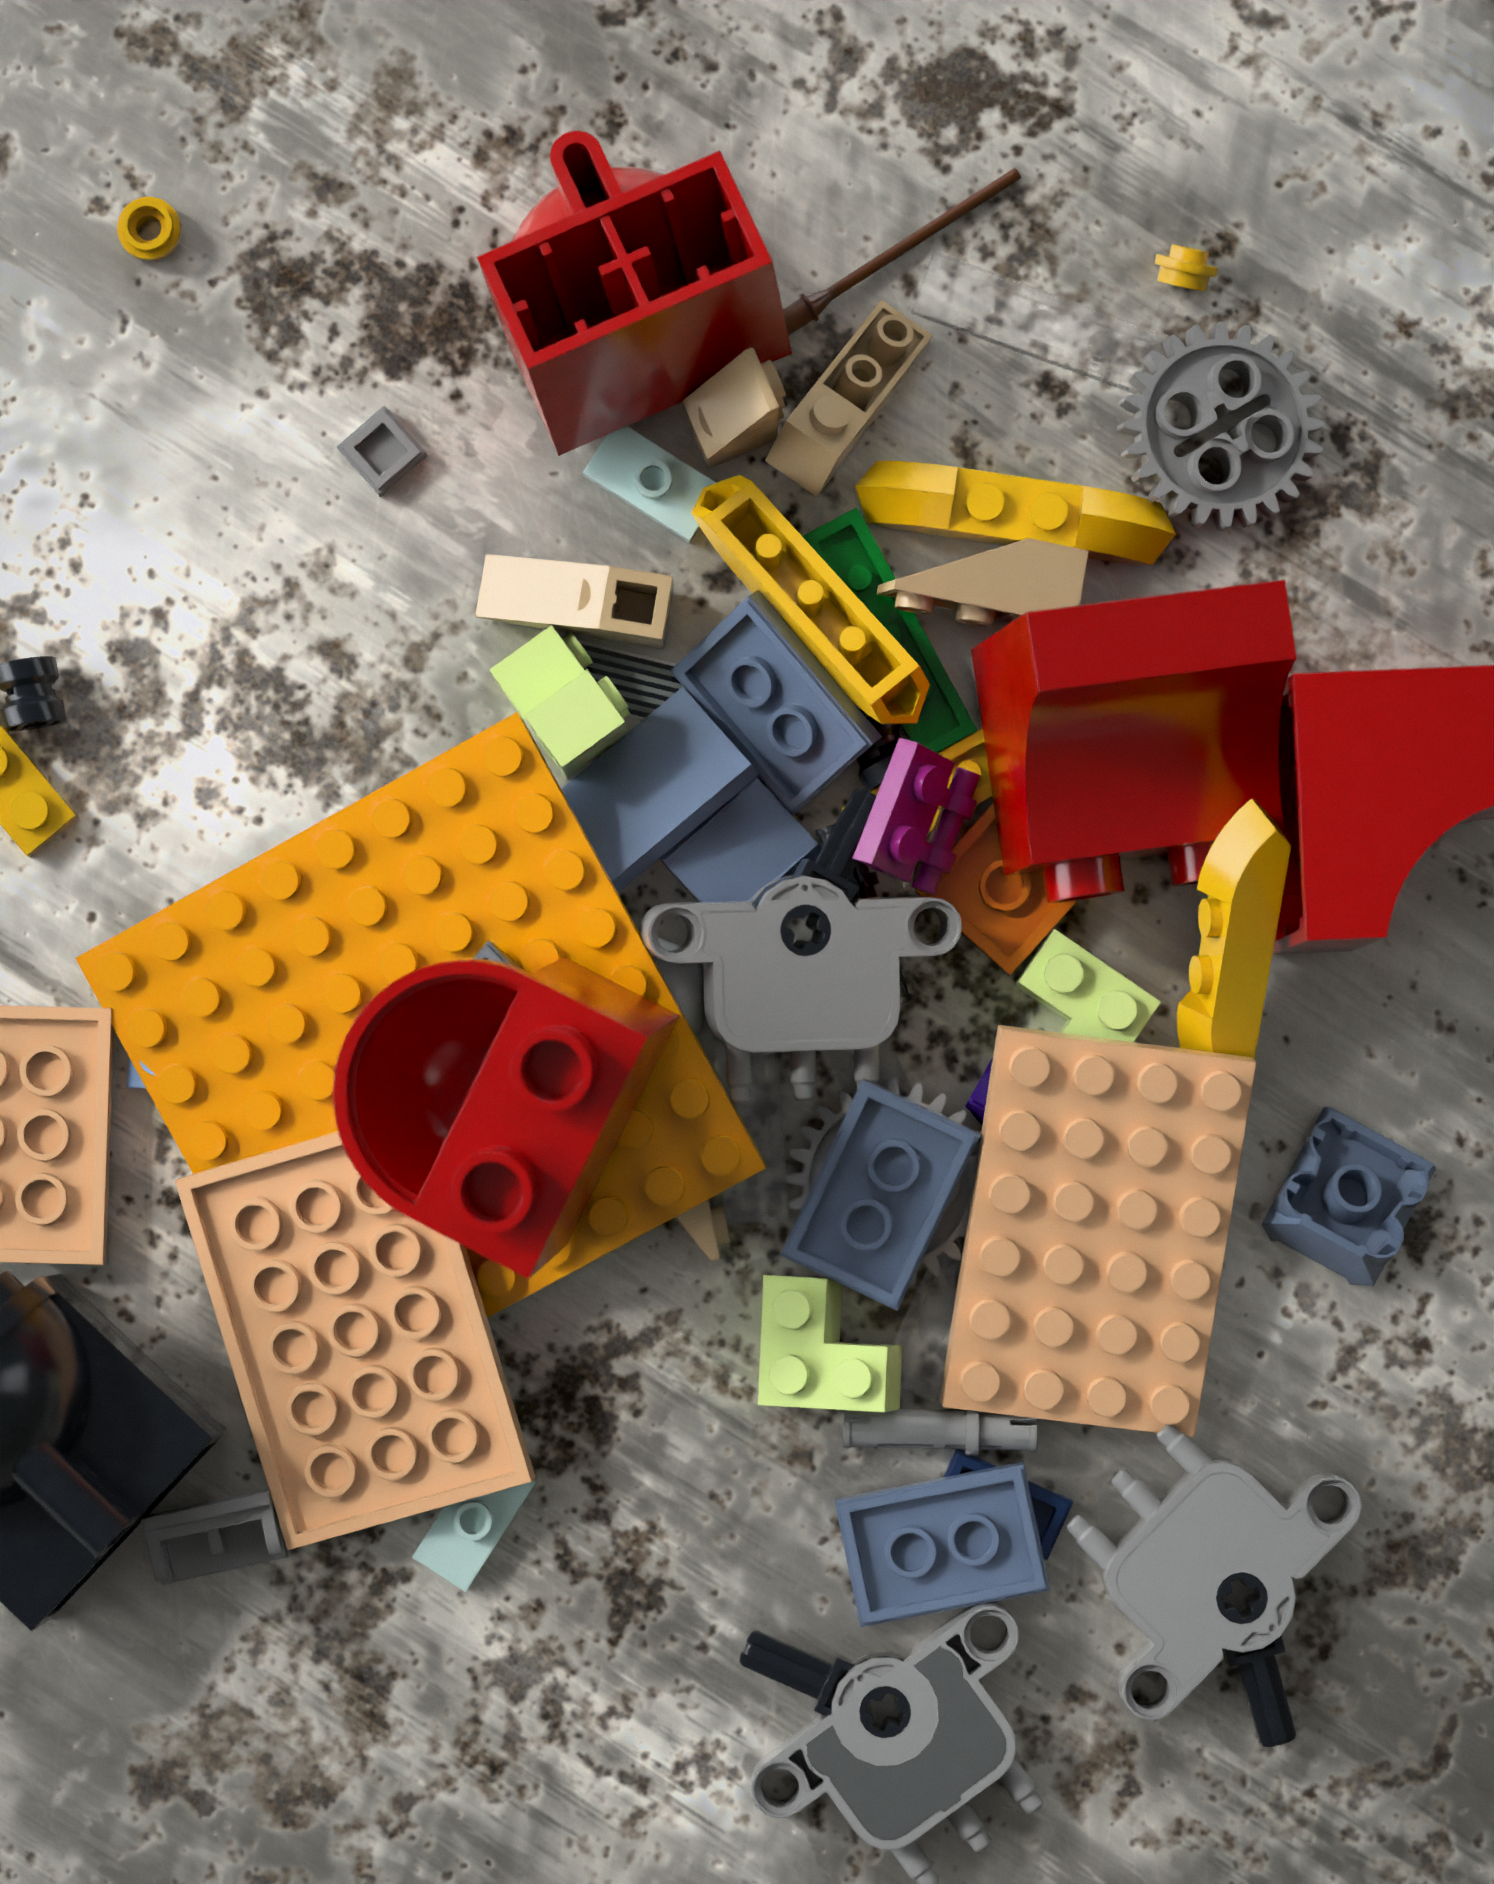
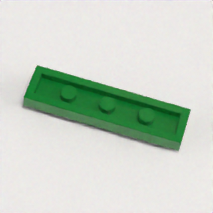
[802,507,978,753]

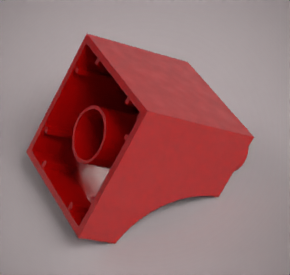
[971,580,1297,903]
[1274,665,1494,954]

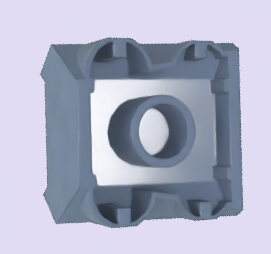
[659,778,822,902]
[1261,1107,1436,1286]

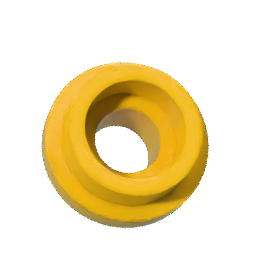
[117,197,181,261]
[1155,244,1218,292]

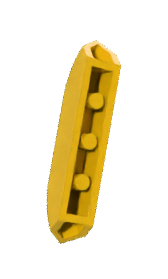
[855,461,1176,565]
[691,475,930,724]
[1177,799,1291,1059]

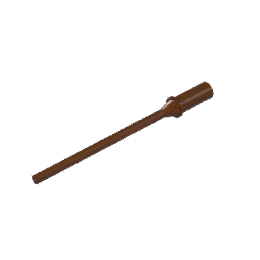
[783,168,1021,336]

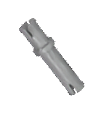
[843,1409,1037,1456]

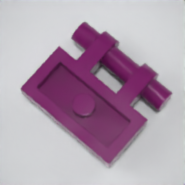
[853,738,980,895]

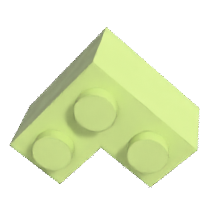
[490,625,630,779]
[1014,929,1161,1042]
[758,1275,902,1412]

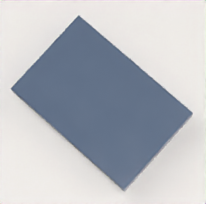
[670,590,882,816]
[561,687,759,893]
[780,1078,980,1311]
[834,1461,1050,1627]

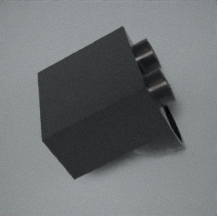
[0,1270,227,1631]

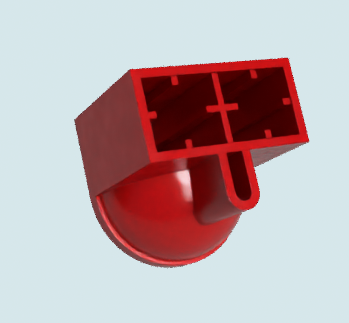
[477,131,792,456]
[333,957,680,1279]

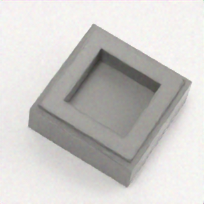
[337,406,427,497]

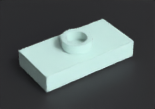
[583,426,716,543]
[412,1480,536,1592]

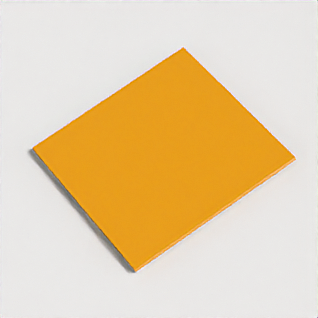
[75,712,767,1318]

